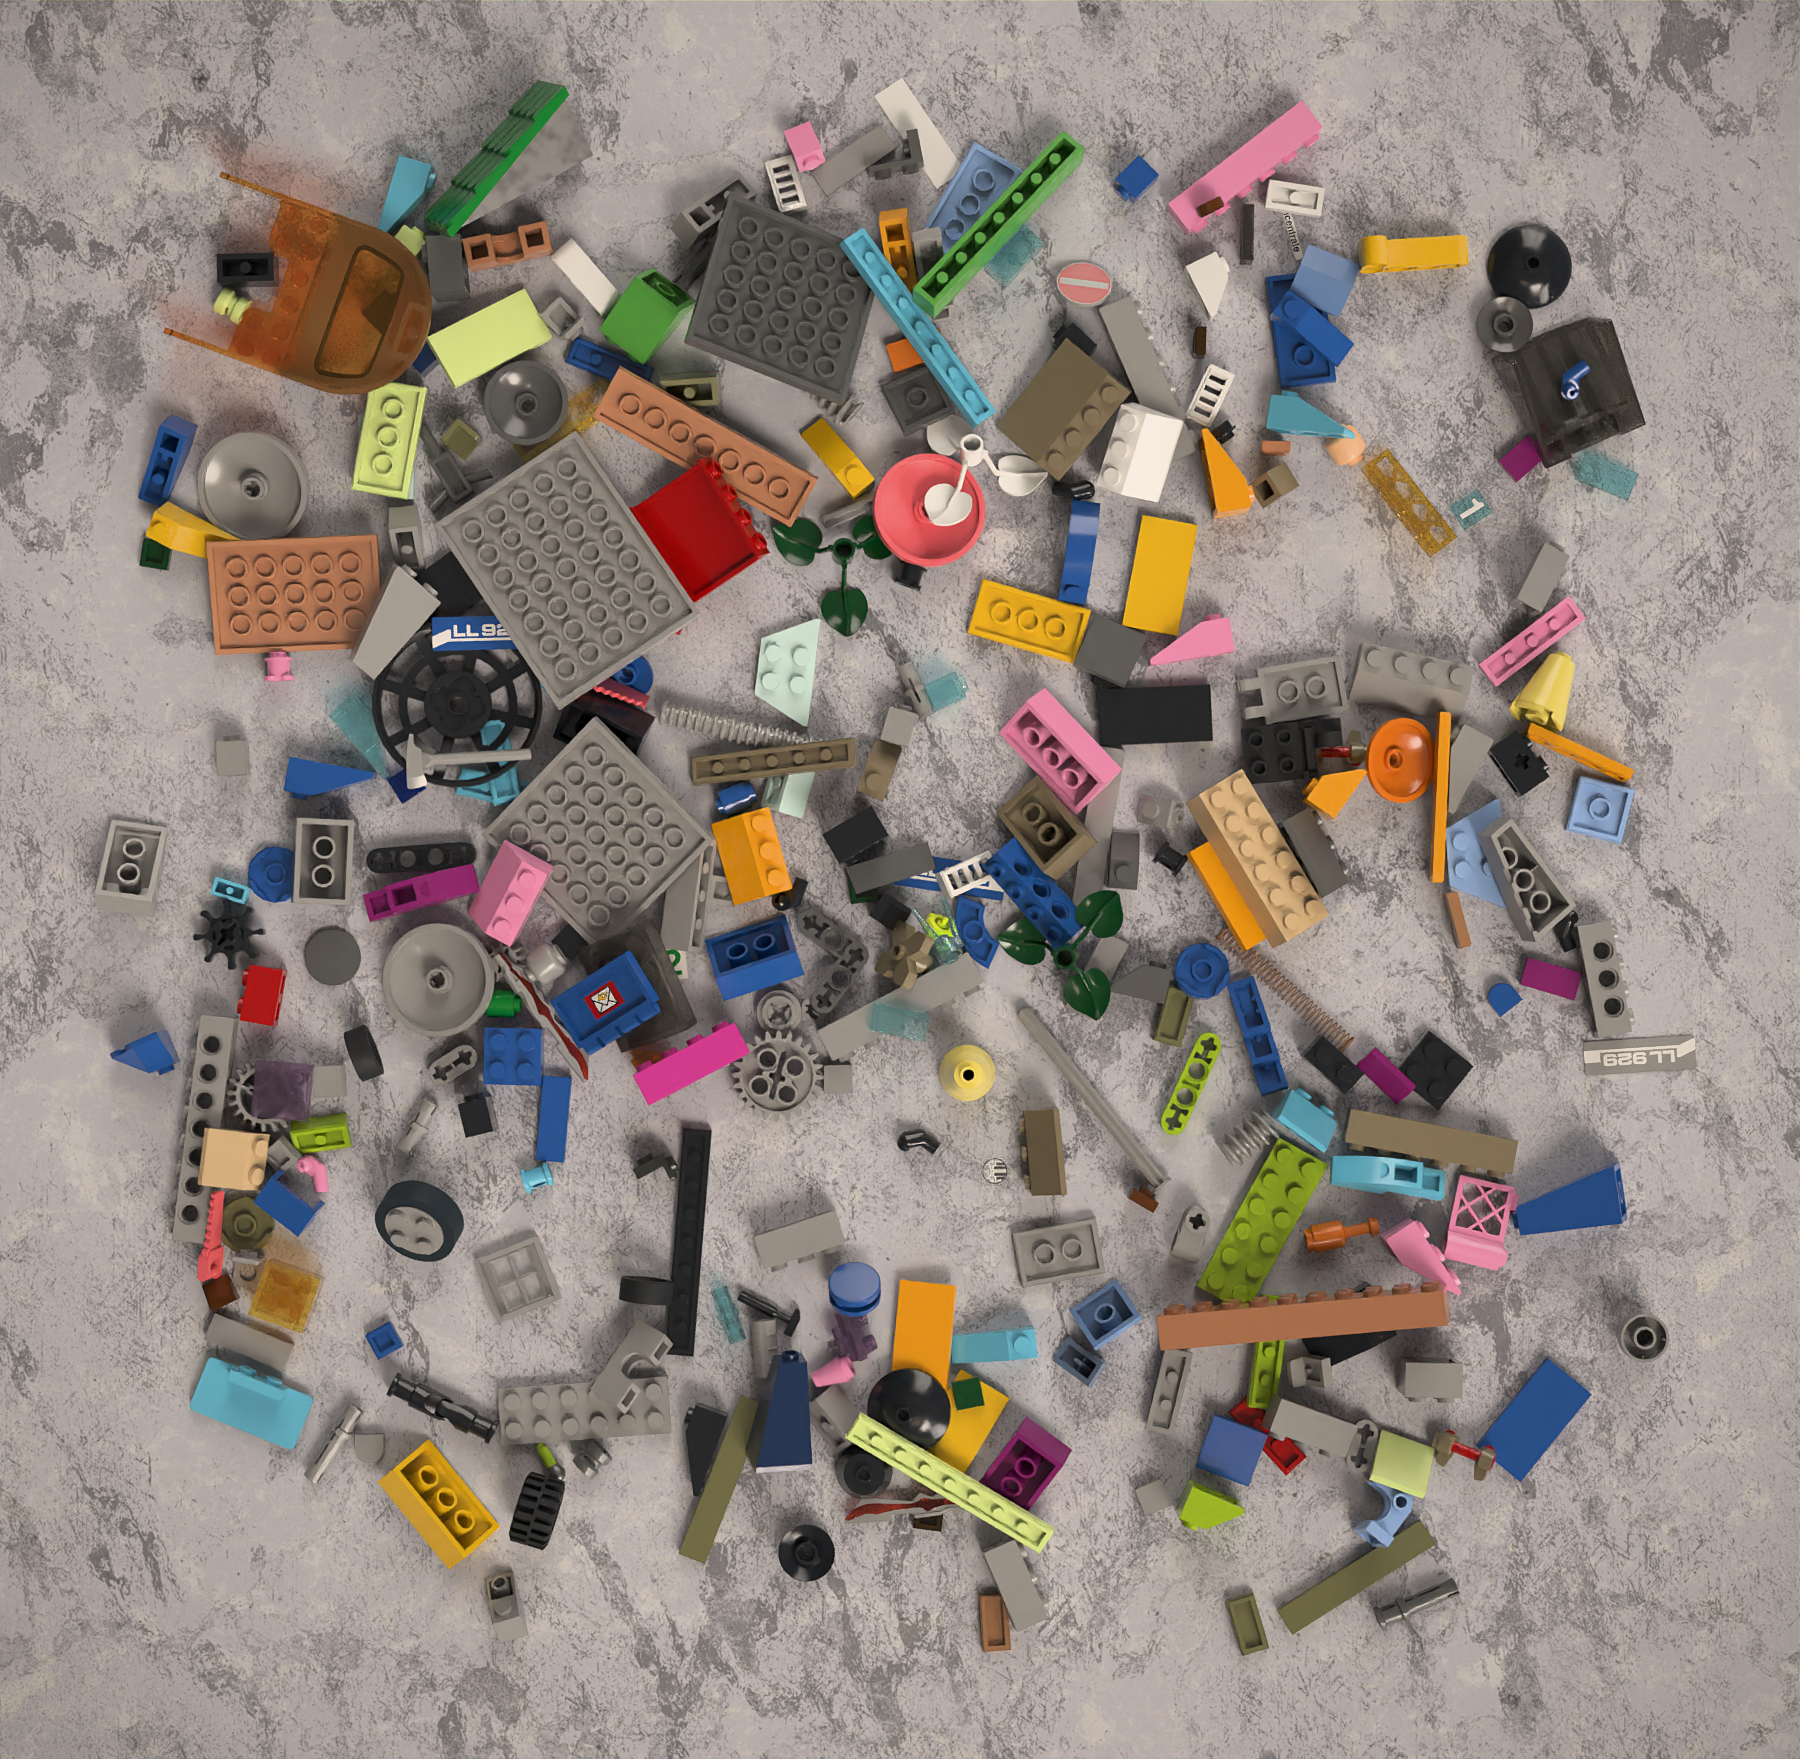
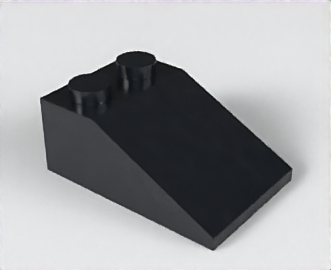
[1301,1282,1397,1366]

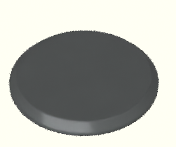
[304,929,361,986]

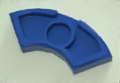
[955,895,1000,969]

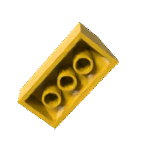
[377,1439,500,1569]

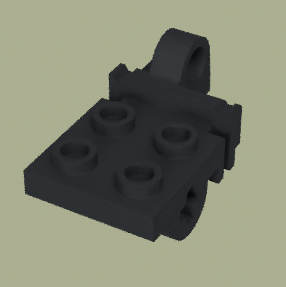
[1241,717,1343,784]

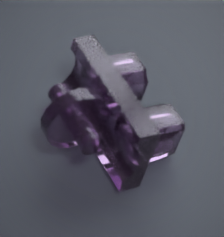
[827,1312,878,1362]

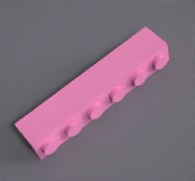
[1166,101,1322,235]

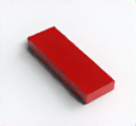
[1228,1395,1307,1476]

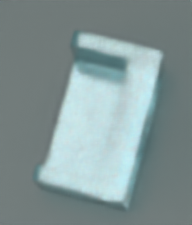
[984,224,1044,290]

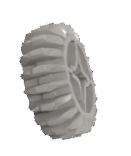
[227,1056,305,1133]

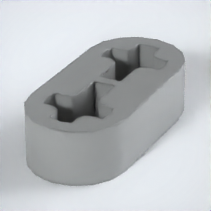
[428,1045,479,1086]
[1345,1418,1378,1473]

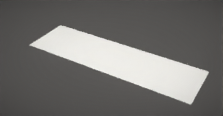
[874,78,961,189]

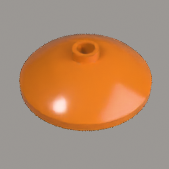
[1365,718,1435,803]

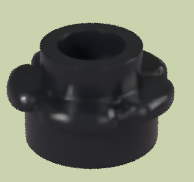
[1210,420,1236,445]

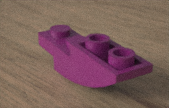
[363,864,481,922]

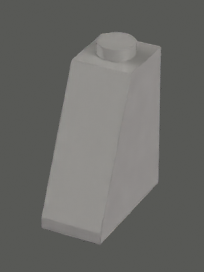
[1508,541,1570,617]

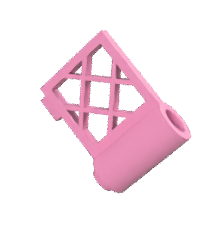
[1441,1175,1519,1271]

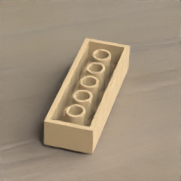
[1186,769,1330,948]

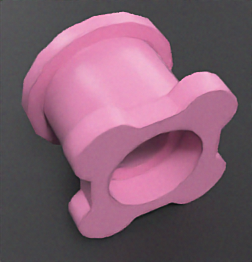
[264,652,294,682]

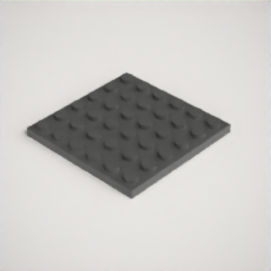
[684,192,875,406]

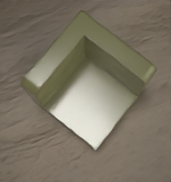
[440,418,483,461]

